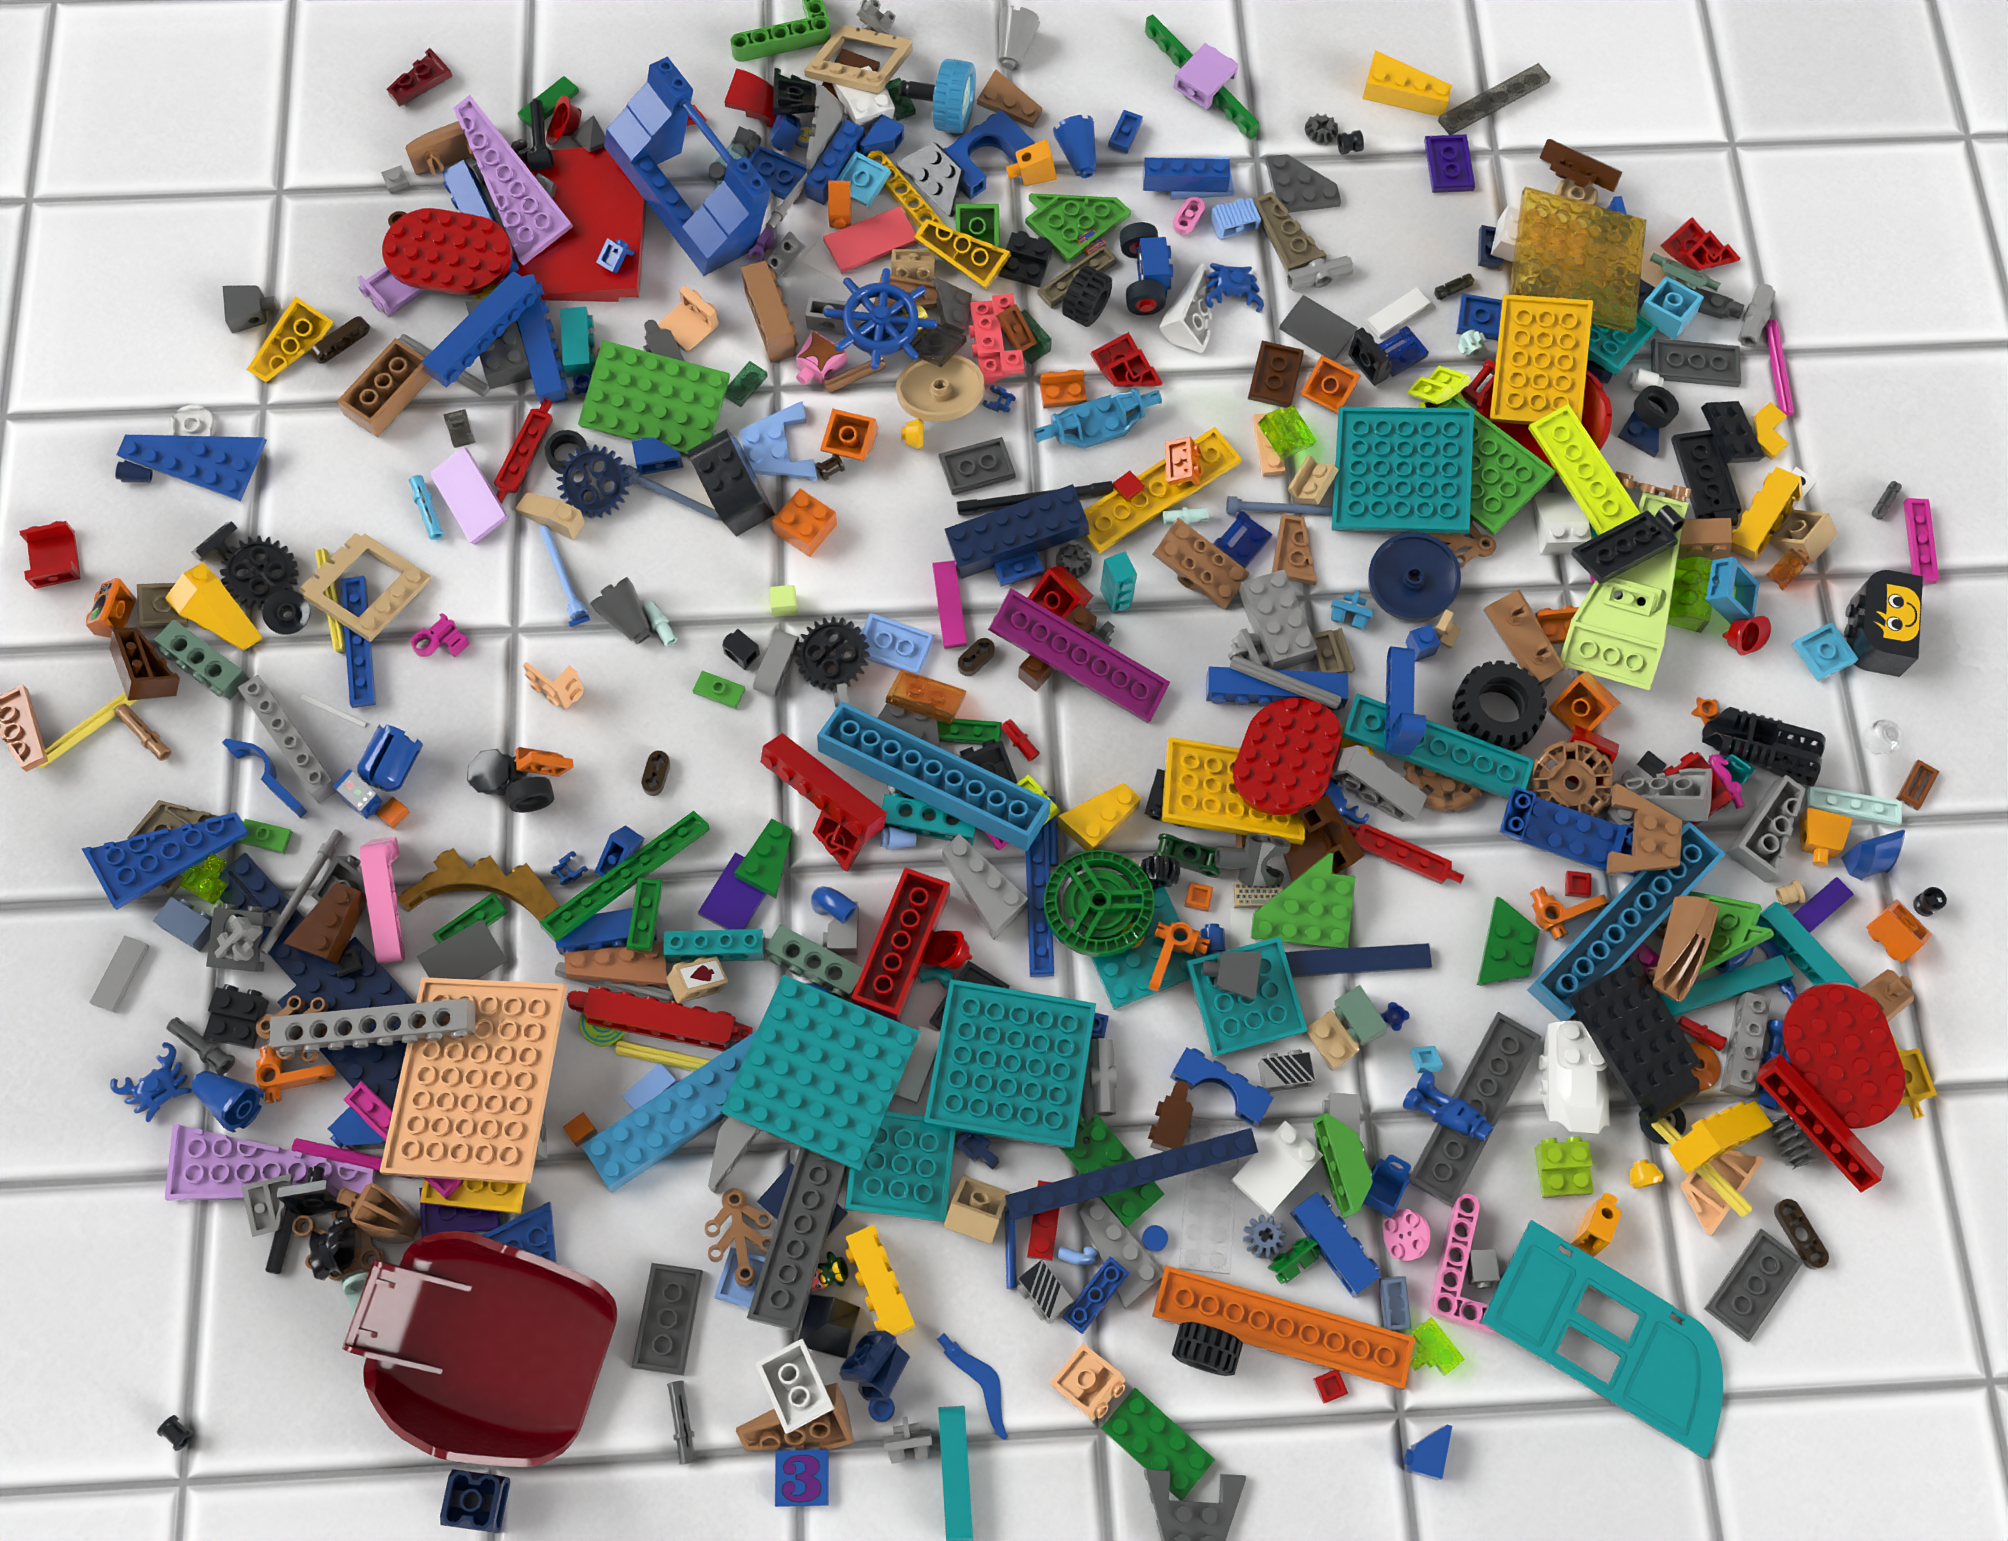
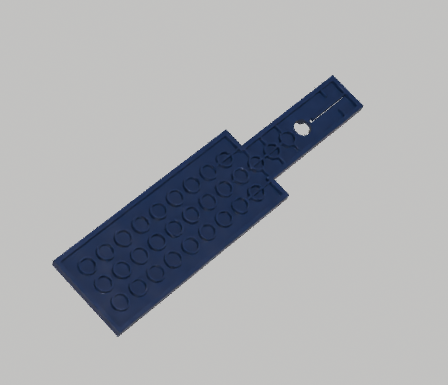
[207,852,415,1110]

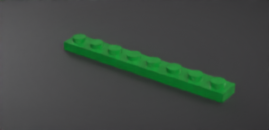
[1145,14,1259,140]
[539,811,710,943]

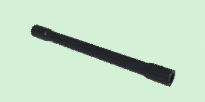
[957,481,1113,515]

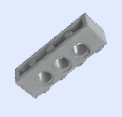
[1720,992,1771,1098]

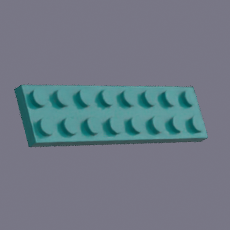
[1342,693,1535,800]

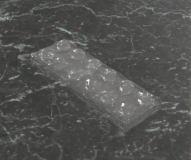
[1179,1116,1241,1275]

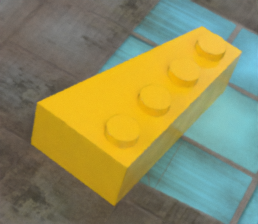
[1362,50,1452,118]
[914,219,1011,291]
[1668,1101,1773,1174]
[844,1225,915,1337]

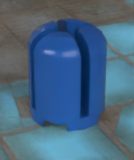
[357,724,423,792]

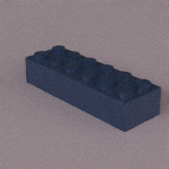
[944,484,1090,579]

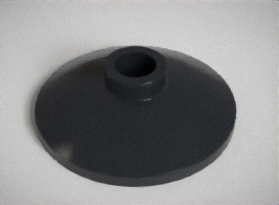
[262,590,310,635]

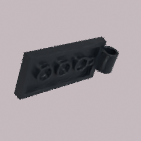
[1671,430,1742,526]
[1571,505,1685,584]

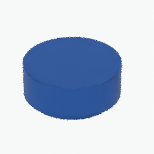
[1142,1225,1168,1252]
[868,1397,895,1423]

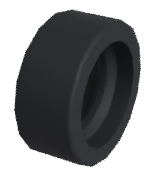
[1634,385,1679,428]
[545,430,587,474]
[506,777,555,813]

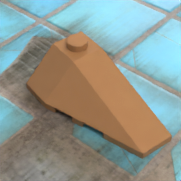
[736,1383,854,1451]

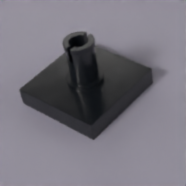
[191,521,238,561]
[277,1166,349,1216]

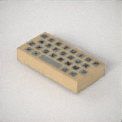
[1233,882,1282,908]

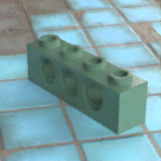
[154,619,250,700]
[765,924,863,1000]

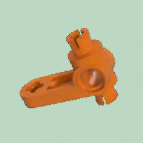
[1530,886,1609,940]
[1148,922,1210,992]
[254,1046,336,1103]

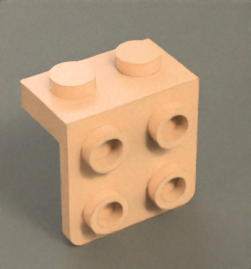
[658,285,719,351]
[523,662,584,710]

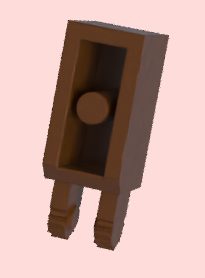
[1148,1080,1194,1152]

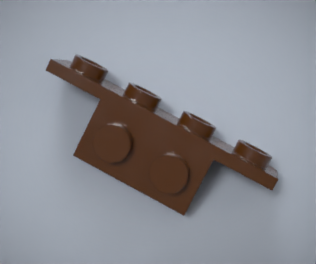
[1540,139,1622,192]

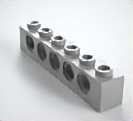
[237,675,336,803]

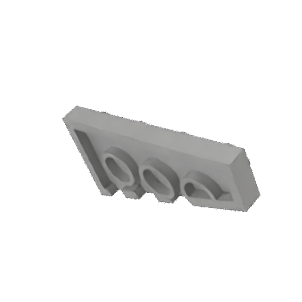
[1079,1197,1163,1309]

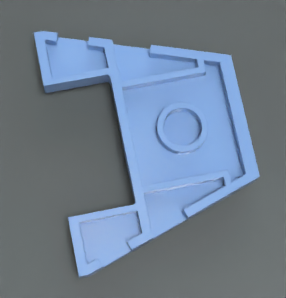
[740,401,817,481]

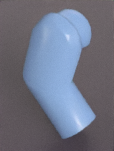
[1058,1246,1097,1265]

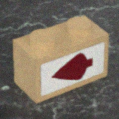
[666,956,728,1004]

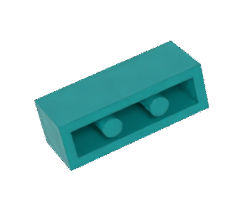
[560,306,596,377]
[1100,551,1137,612]

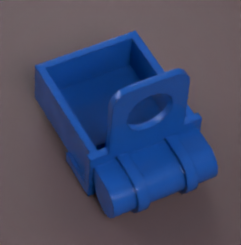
[1363,1155,1411,1218]

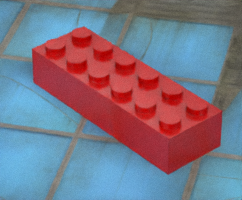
[851,867,950,1022]

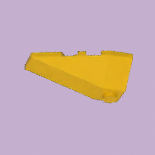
[246,296,334,383]
[165,562,262,651]

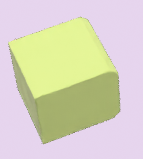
[770,585,798,617]

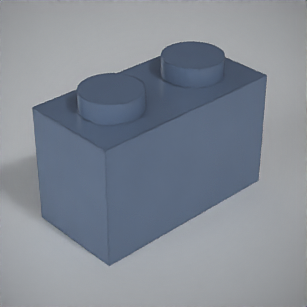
[153,897,213,952]

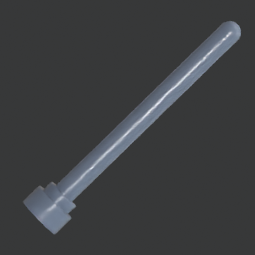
[623,465,721,520]
[1226,496,1333,515]

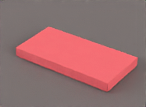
[823,206,918,274]

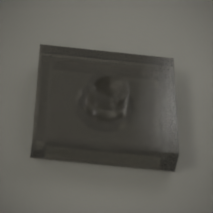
[909,324,967,367]

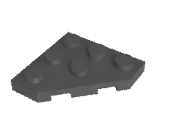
[1266,154,1341,213]

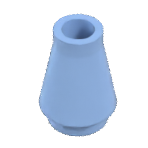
[881,826,916,850]

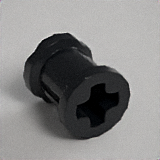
[157,1415,194,1451]

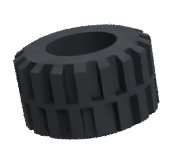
[1062,266,1112,327]
[1172,1322,1243,1376]

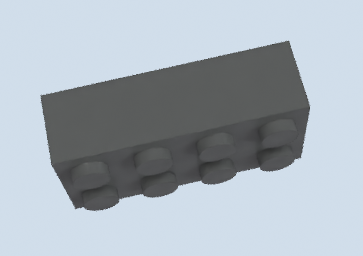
[465,297,532,389]

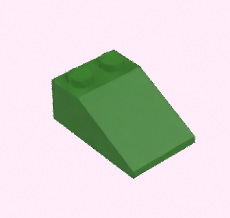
[956,204,1000,247]

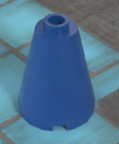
[1053,115,1096,178]
[191,1071,264,1132]

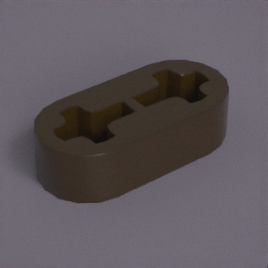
[958,638,995,676]
[641,751,670,796]

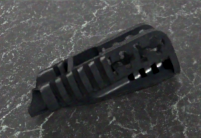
[1702,707,1826,787]

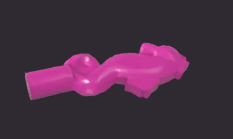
[1707,754,1745,809]

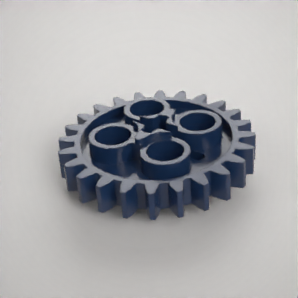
[556,444,631,519]

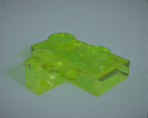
[180,854,228,904]
[1410,1317,1465,1376]

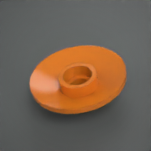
[1689,1042,1721,1091]

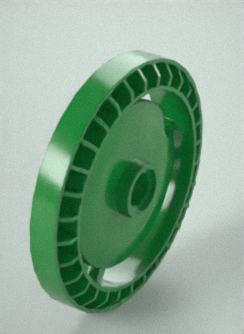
[1044,850,1155,957]

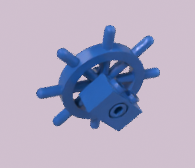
[824,268,938,370]

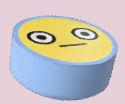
[796,126,812,148]

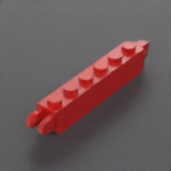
[566,987,753,1051]

